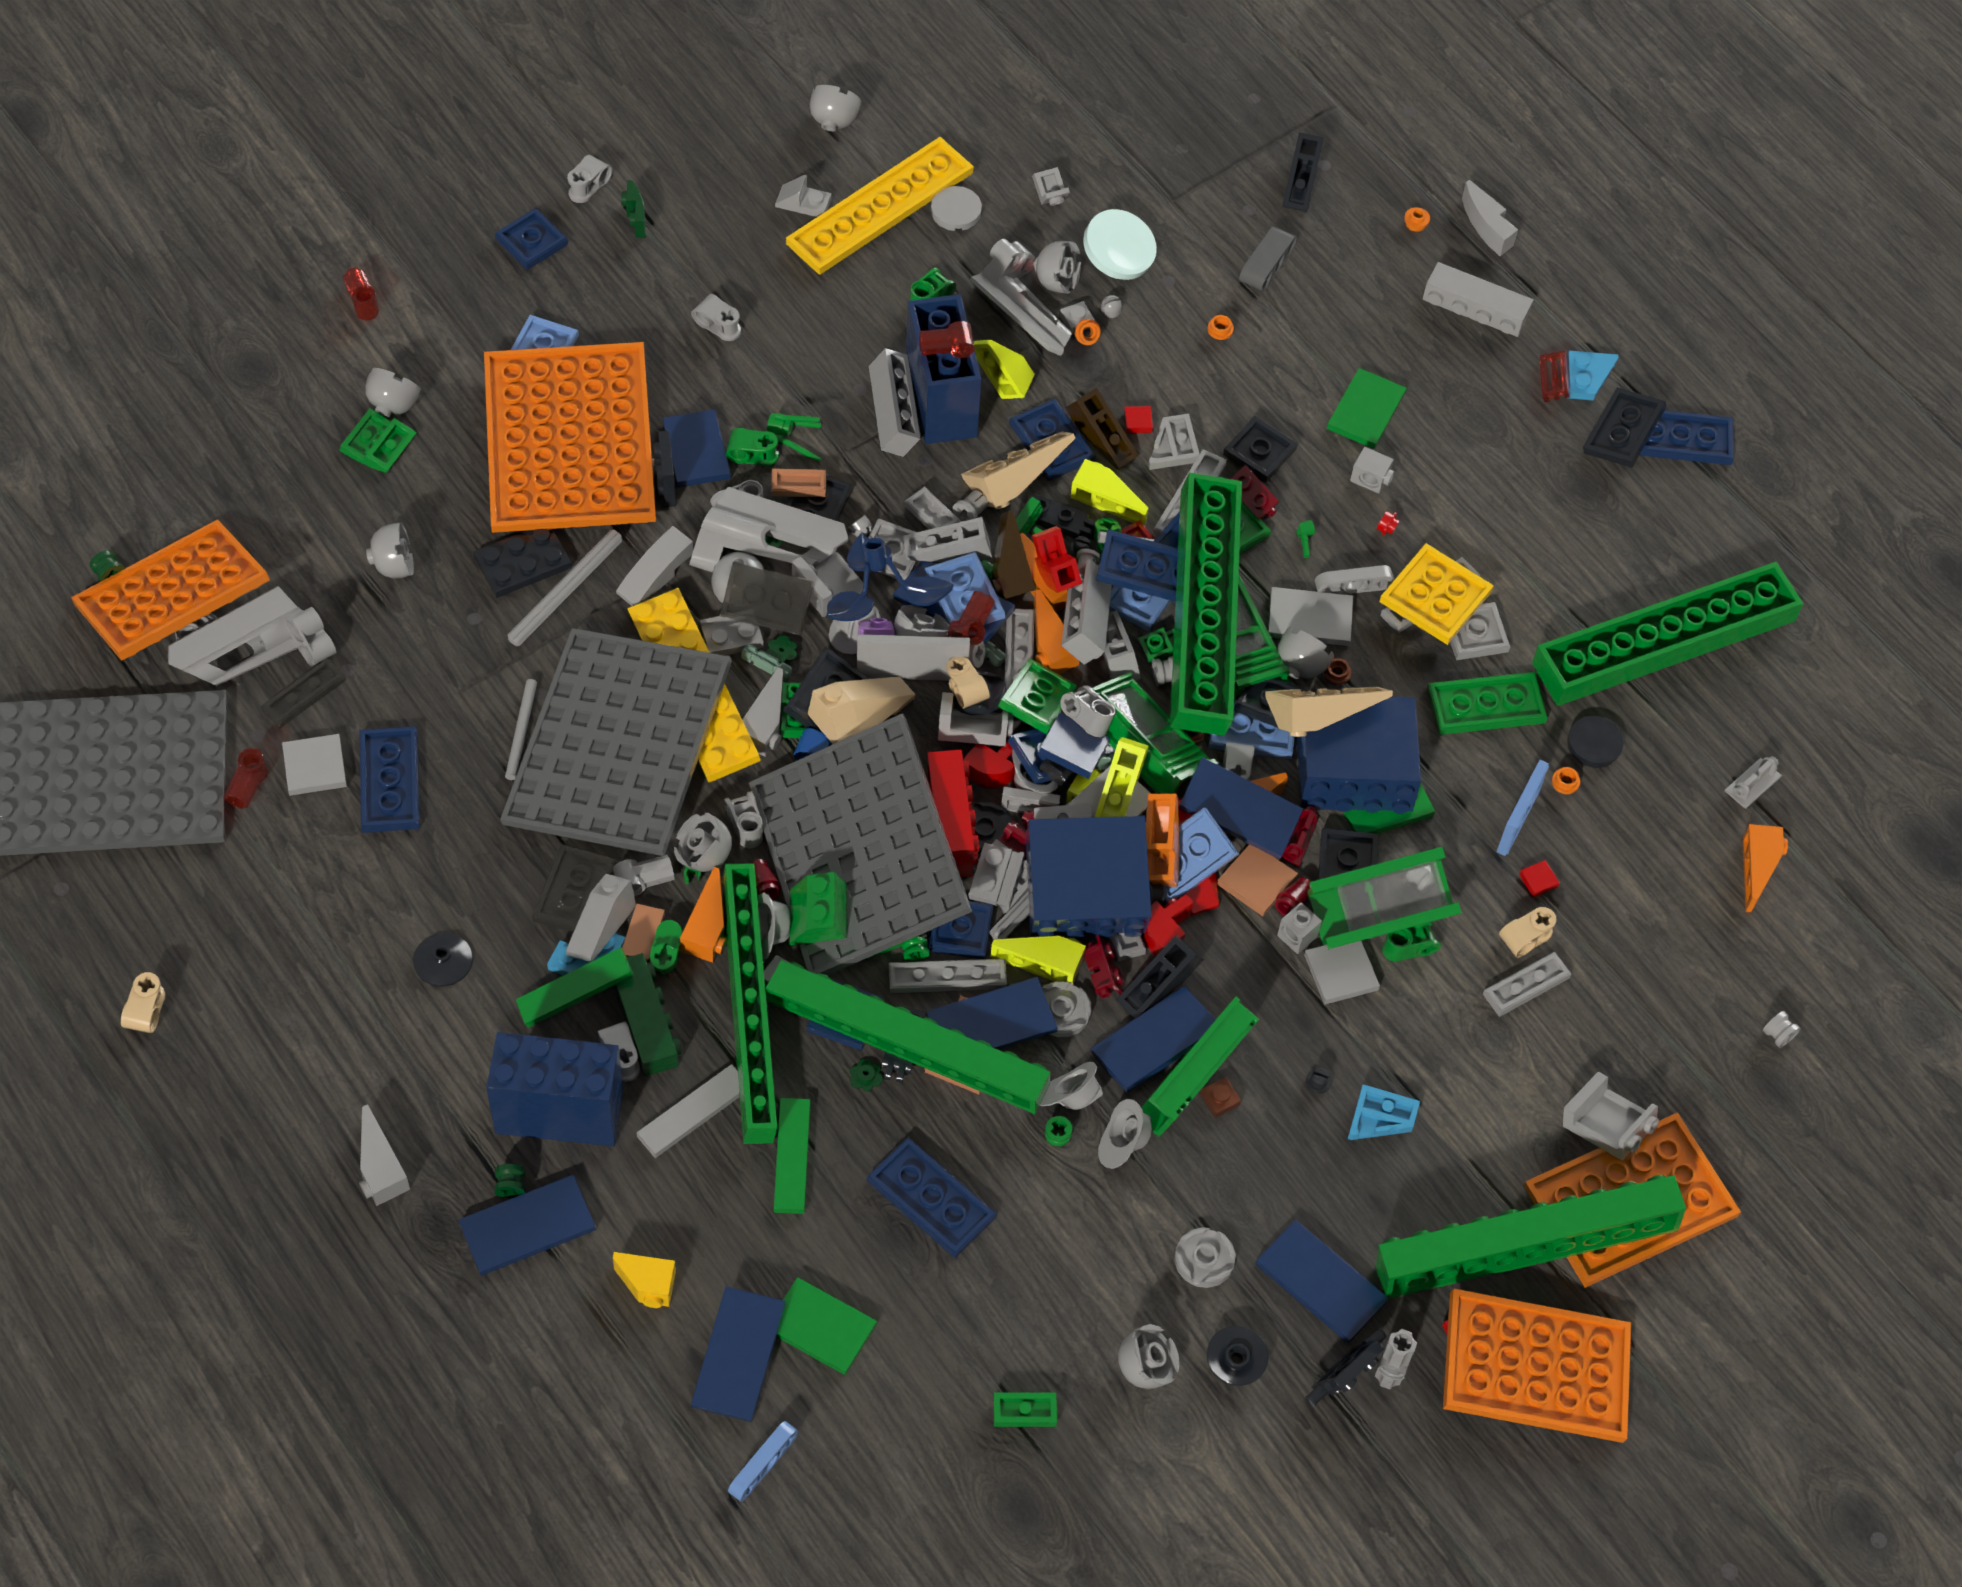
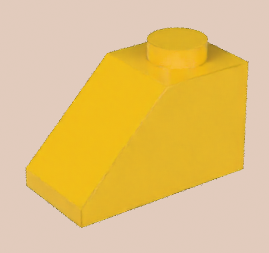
[613,1252,676,1308]

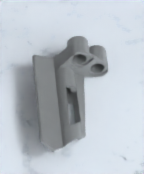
[970,239,1071,356]
[689,487,848,573]
[168,586,336,686]

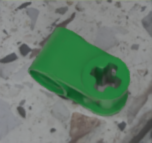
[909,267,957,301]
[726,428,779,467]
[1382,922,1441,962]

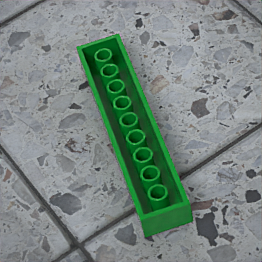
[1170,472,1242,736]
[1532,562,1804,707]
[1375,1175,1686,1299]

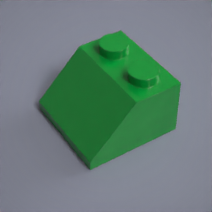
[789,872,847,946]

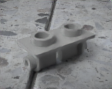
[1725,756,1782,809]

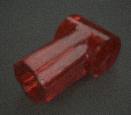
[343,267,379,321]
[919,321,975,358]
[948,591,995,645]
[223,748,268,809]

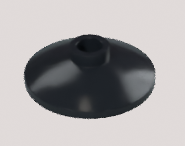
[413,933,473,987]
[1207,1326,1269,1386]

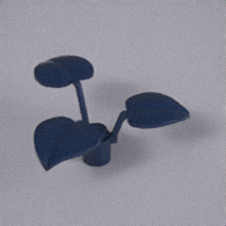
[826,534,954,621]

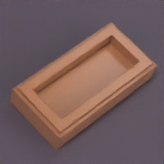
[771,469,826,497]
[622,904,665,963]

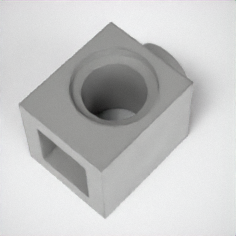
[1350,447,1395,494]
[1277,903,1322,954]

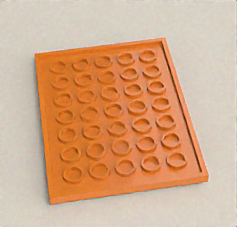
[484,342,656,533]

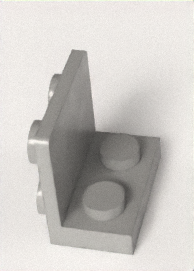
[792,552,863,617]

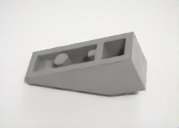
[903,517,992,562]
[1103,610,1141,681]
[742,667,783,757]
[566,874,636,962]
[359,1104,410,1206]

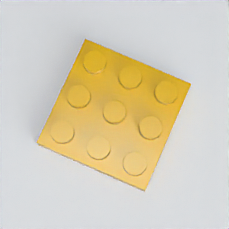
[1380,543,1494,645]

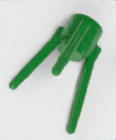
[767,413,822,462]

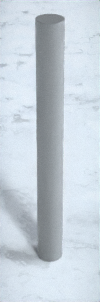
[505,679,537,780]

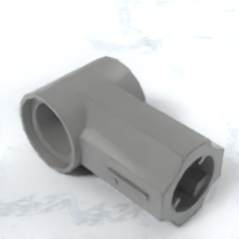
[613,855,674,897]

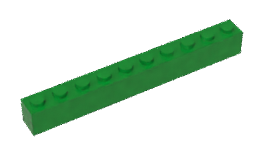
[722,864,777,1144]
[765,960,1050,1114]

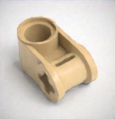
[946,656,990,709]
[1499,907,1556,958]
[121,972,165,1033]

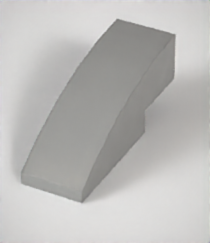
[1462,180,1518,256]
[616,526,693,606]

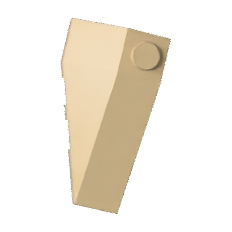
[961,432,1075,509]
[808,677,915,744]
[1265,687,1393,737]

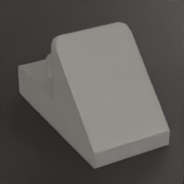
[775,175,831,217]

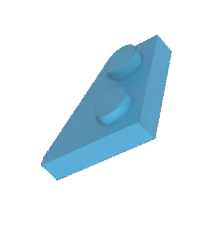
[1567,351,1619,400]
[1348,1085,1420,1140]

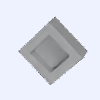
[1060,301,1095,334]

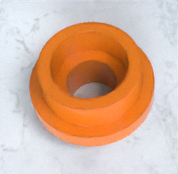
[1404,207,1430,232]
[1208,315,1234,340]
[1075,319,1101,345]
[1552,767,1580,794]

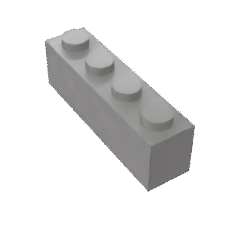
[1423,262,1534,337]
[869,348,921,457]
[1061,559,1112,665]

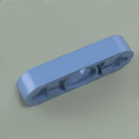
[728,1421,798,1502]

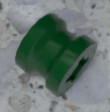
[89,550,125,582]
[494,1164,526,1198]

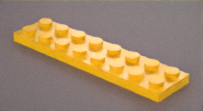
[786,137,974,275]
[628,588,761,783]

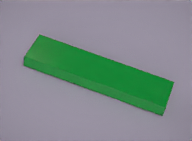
[516,947,634,1028]
[774,1098,810,1214]

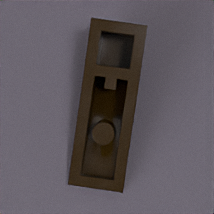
[1065,388,1139,469]
[990,511,1036,599]

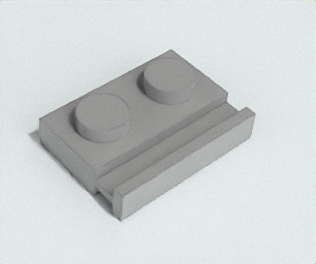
[700,609,763,656]
[969,843,1025,909]

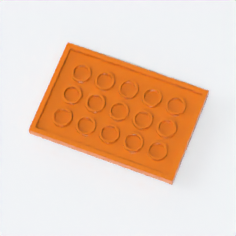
[71,519,270,661]
[1523,1113,1741,1288]
[1443,1289,1631,1443]

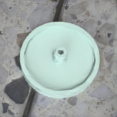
[1083,209,1156,280]

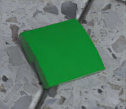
[339,408,417,473]

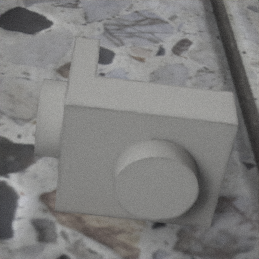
[1032,167,1070,206]

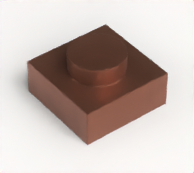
[1200,1077,1241,1118]

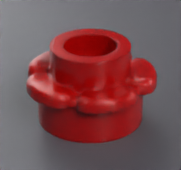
[1376,511,1399,536]

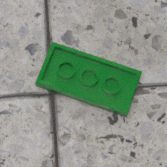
[1426,672,1548,735]

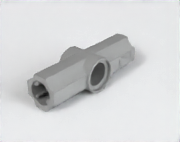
[1375,1329,1417,1389]

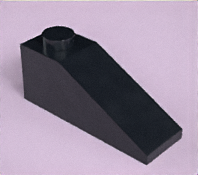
[1282,132,1324,212]
[1116,935,1205,1019]

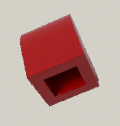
[1032,526,1082,593]
[963,734,1015,789]
[1143,894,1194,957]

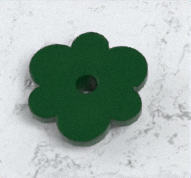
[766,636,797,664]
[850,1059,883,1092]

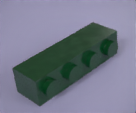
[614,953,682,1077]

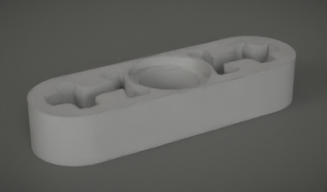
[1315,565,1394,595]

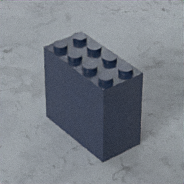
[906,294,981,444]
[1297,697,1421,814]
[1025,816,1152,939]
[486,1032,624,1147]

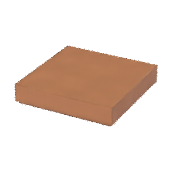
[1217,844,1298,916]

